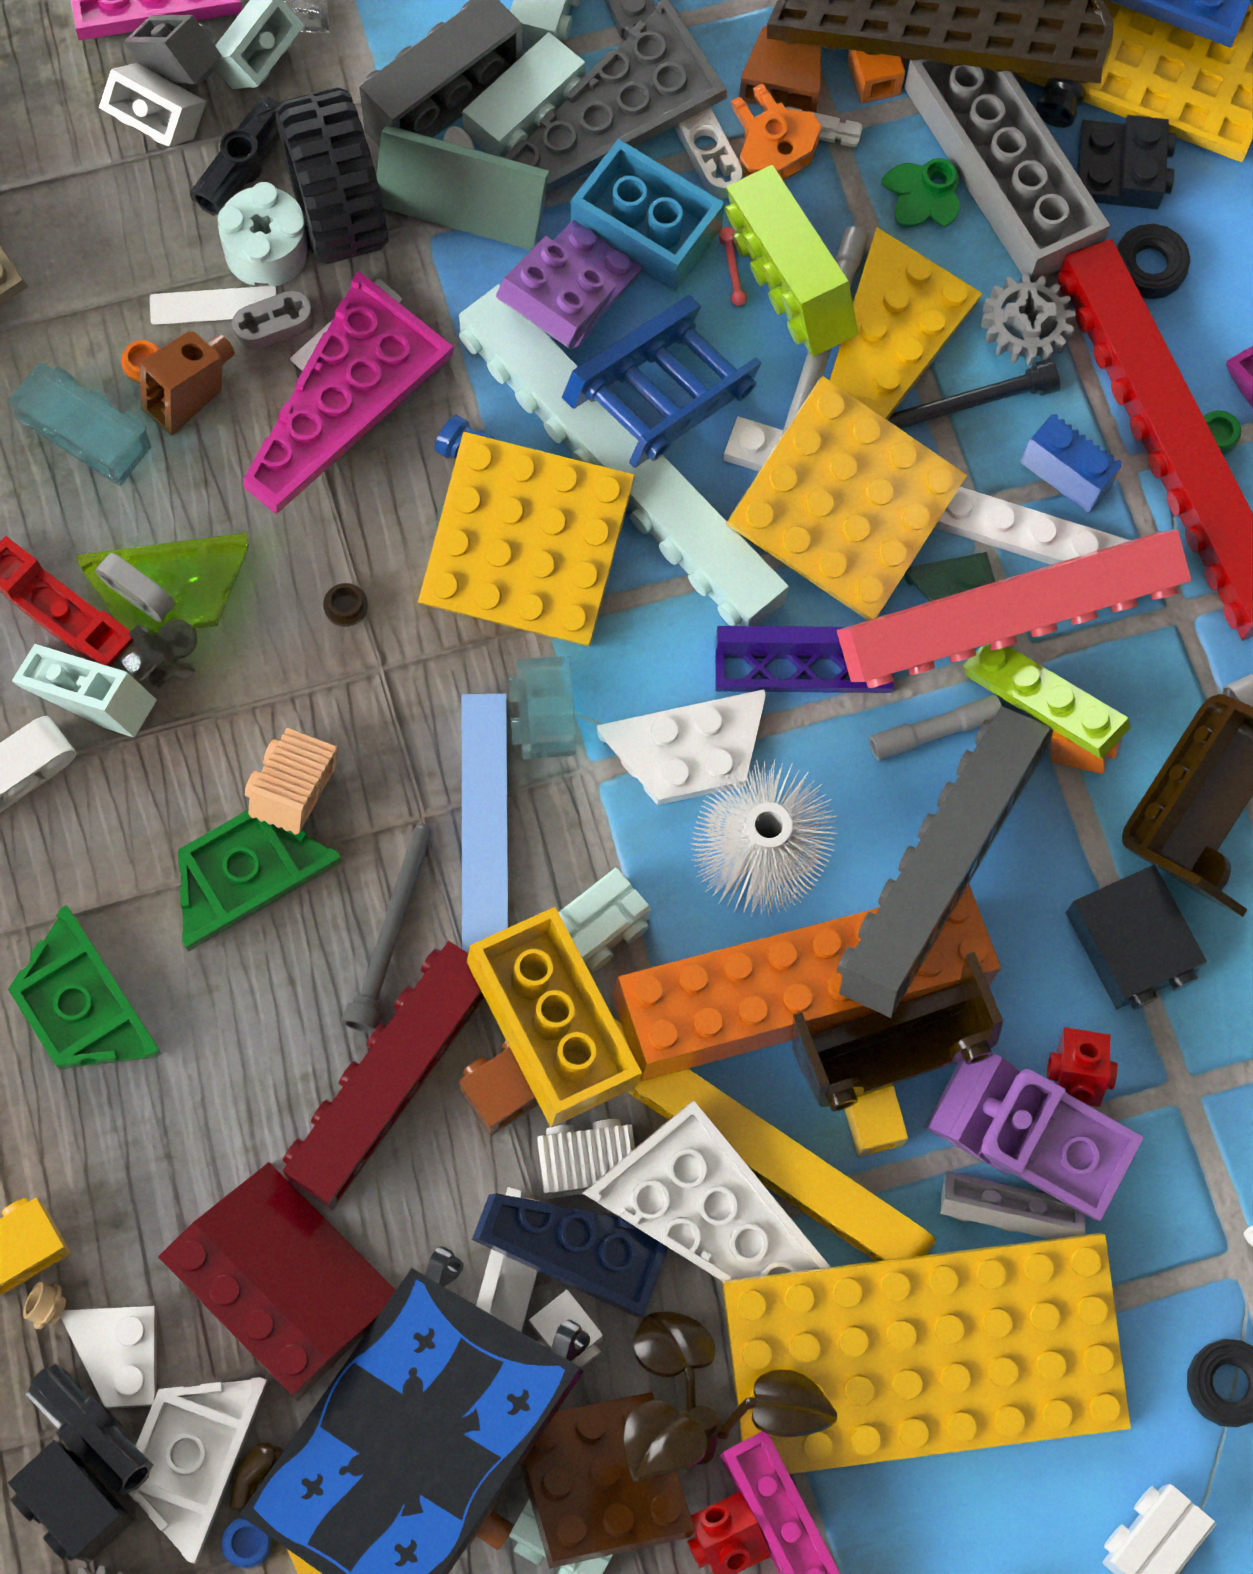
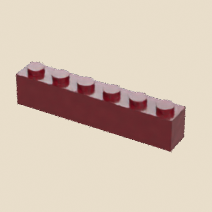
[282,940,485,1210]

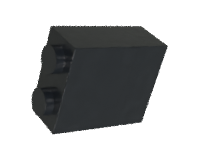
[1066,864,1207,1010]

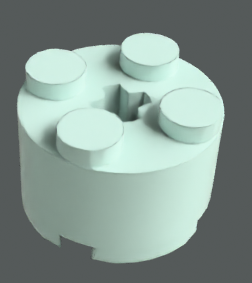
[218,182,308,286]

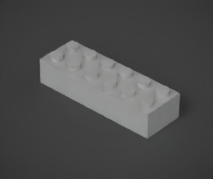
[904,59,1110,283]

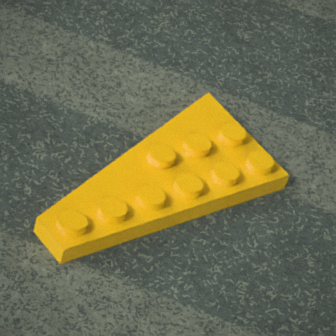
[830,227,982,420]

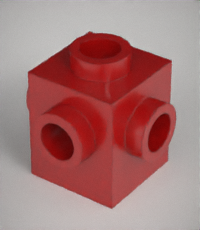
[1047,1027,1118,1107]
[687,1491,771,1574]

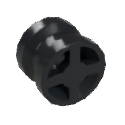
[1035,77,1086,128]

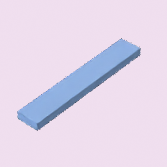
[461,694,508,953]

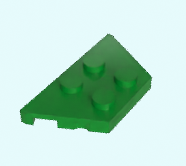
[178,809,342,952]
[8,905,162,1070]

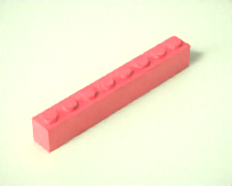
[837,529,1192,688]

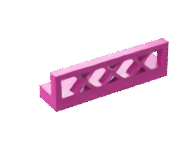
[719,1431,840,1574]

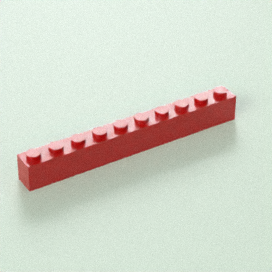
[1057,238,1253,641]

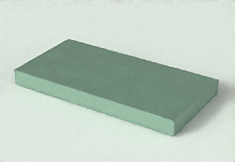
[376,125,549,250]

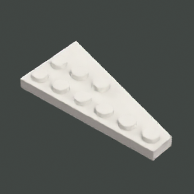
[583,1100,830,1281]

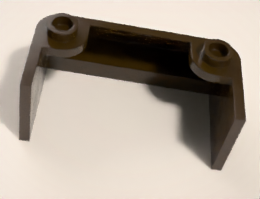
[1122,694,1253,917]
[792,952,1003,1112]

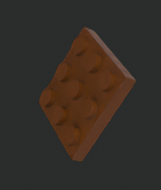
[521,1392,695,1569]

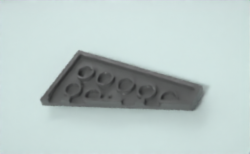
[503,0,727,195]

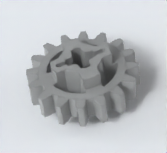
[980,273,1076,366]

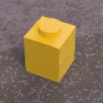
[844,1085,908,1158]

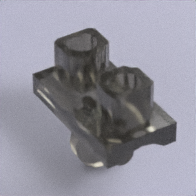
[120,619,198,687]

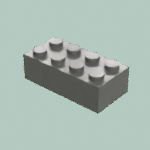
[359,0,523,147]

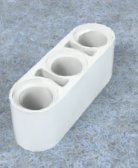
[0,716,76,813]

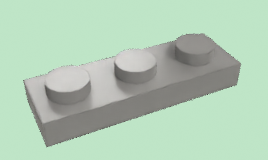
[940,1171,1085,1239]

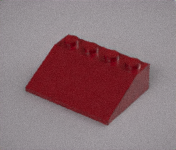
[158,1162,396,1401]

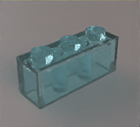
[8,361,152,486]

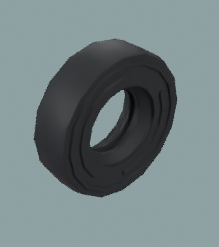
[1117,223,1190,299]
[1187,1339,1253,1428]

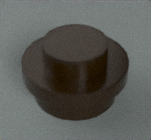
[323,583,368,627]

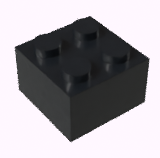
[7,1440,135,1562]

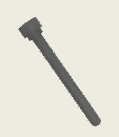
[341,823,431,1034]

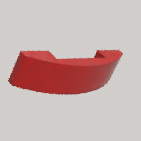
[0,536,137,667]

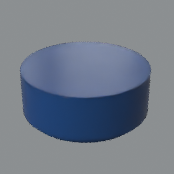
[222,1518,273,1569]

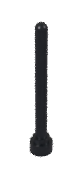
[888,358,1060,429]

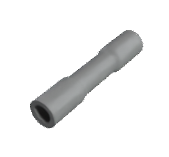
[869,695,1001,761]

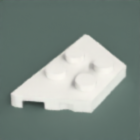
[597,689,766,805]
[128,1377,269,1564]

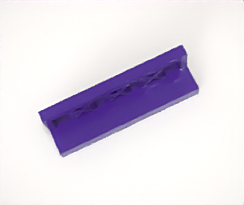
[715,626,894,693]

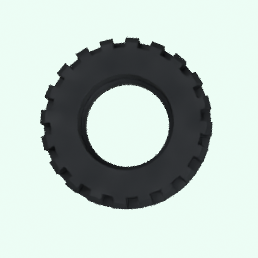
[275,87,389,264]

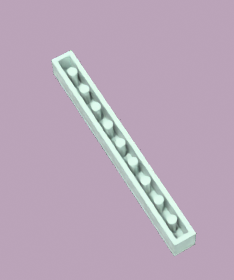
[459,284,789,626]

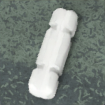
[785,107,862,147]

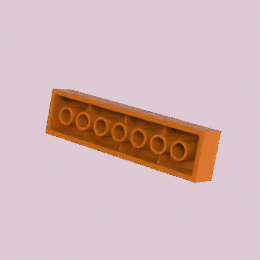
[612,885,1001,1082]

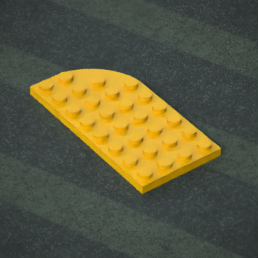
[1015,0,1253,163]

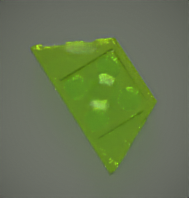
[76,532,250,637]

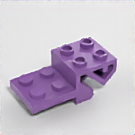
[496,220,643,350]
[924,1054,1144,1221]

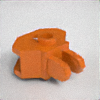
[730,83,821,181]

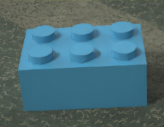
[570,139,725,291]

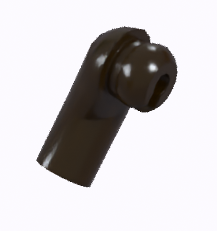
[230,1442,284,1509]

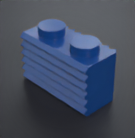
[1020,414,1121,513]

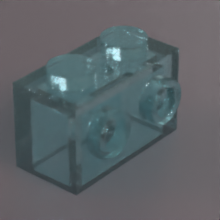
[508,656,577,759]

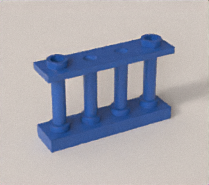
[562,294,762,468]

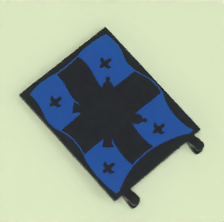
[239,1246,590,1574]

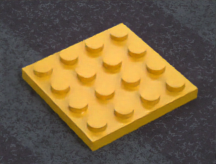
[726,376,967,620]
[418,432,635,647]

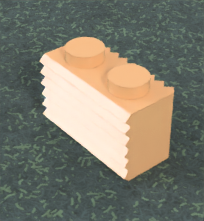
[245,728,338,835]

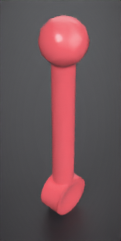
[719,227,747,306]

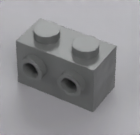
[124,15,222,84]

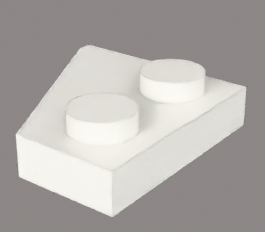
[61,1306,157,1409]

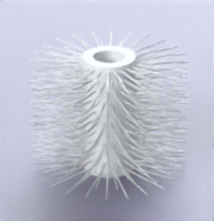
[690,759,838,917]

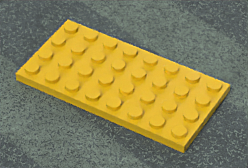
[722,1233,1131,1474]

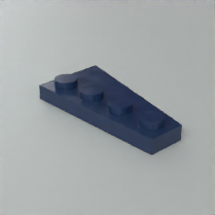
[472,1193,668,1317]

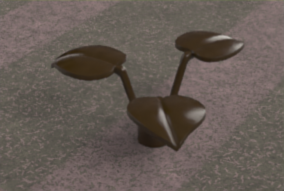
[623,1312,838,1482]

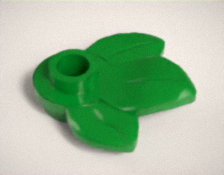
[881,158,960,228]

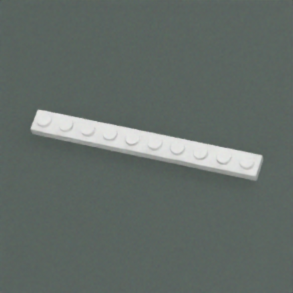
[723,416,1131,565]

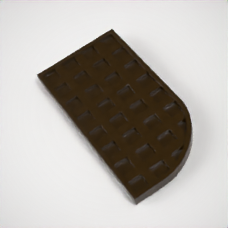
[767,0,1113,84]

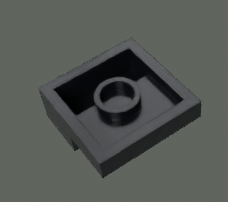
[1077,115,1176,210]

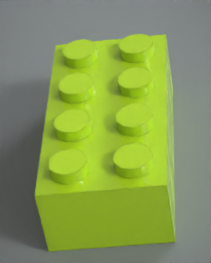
[725,165,859,357]

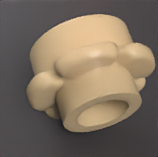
[23,1282,66,1329]

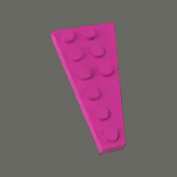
[243,271,454,514]

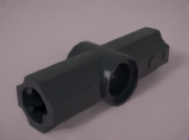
[190,97,280,216]
[26,1363,154,1497]

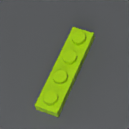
[963,644,1131,759]

